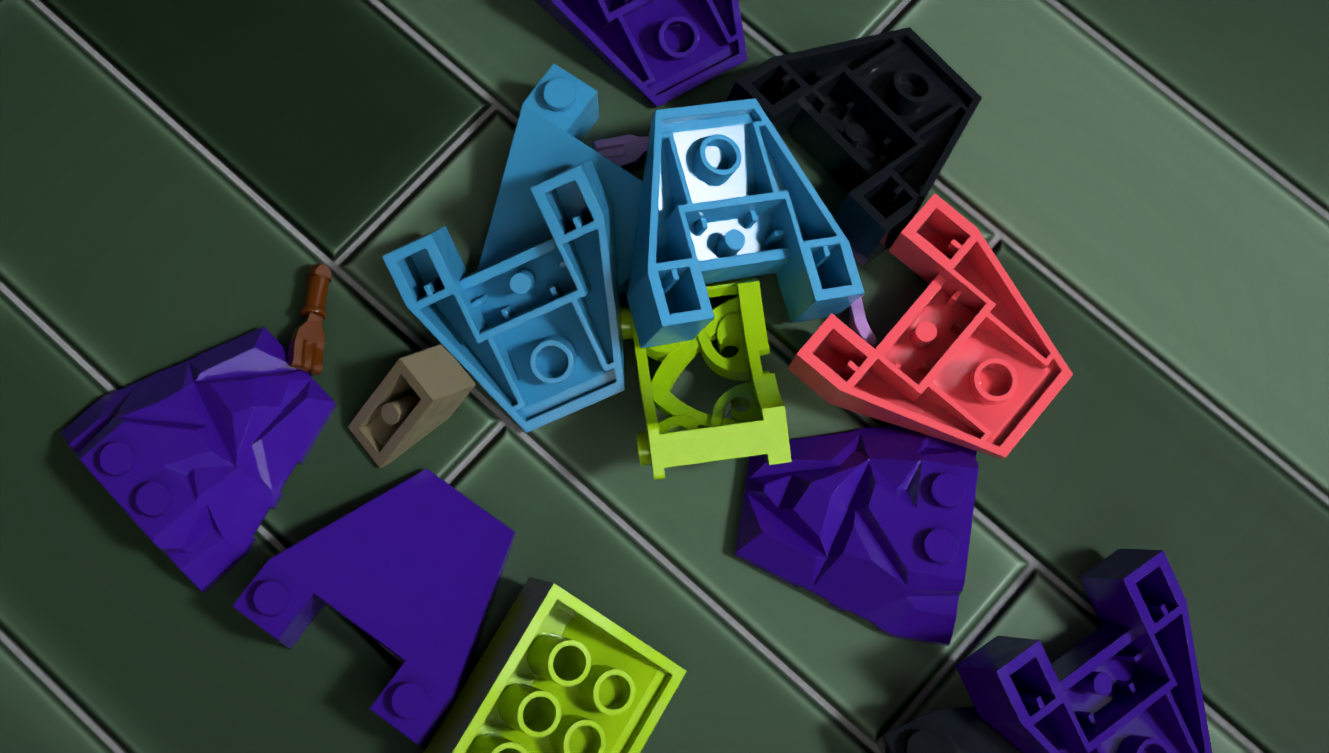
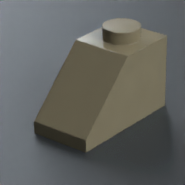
[348,344,476,468]

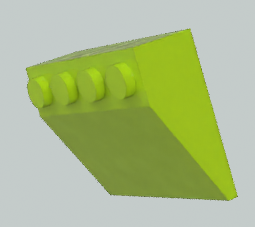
[424,577,687,753]

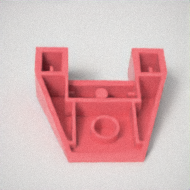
[787,193,1073,459]

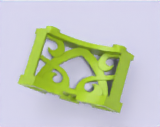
[621,277,792,480]

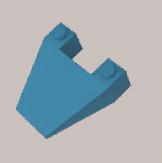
[478,63,643,297]
[627,98,865,349]
[382,159,626,433]

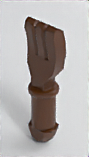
[288,262,332,375]

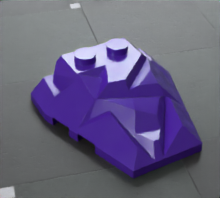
[61,326,337,593]
[734,424,979,646]

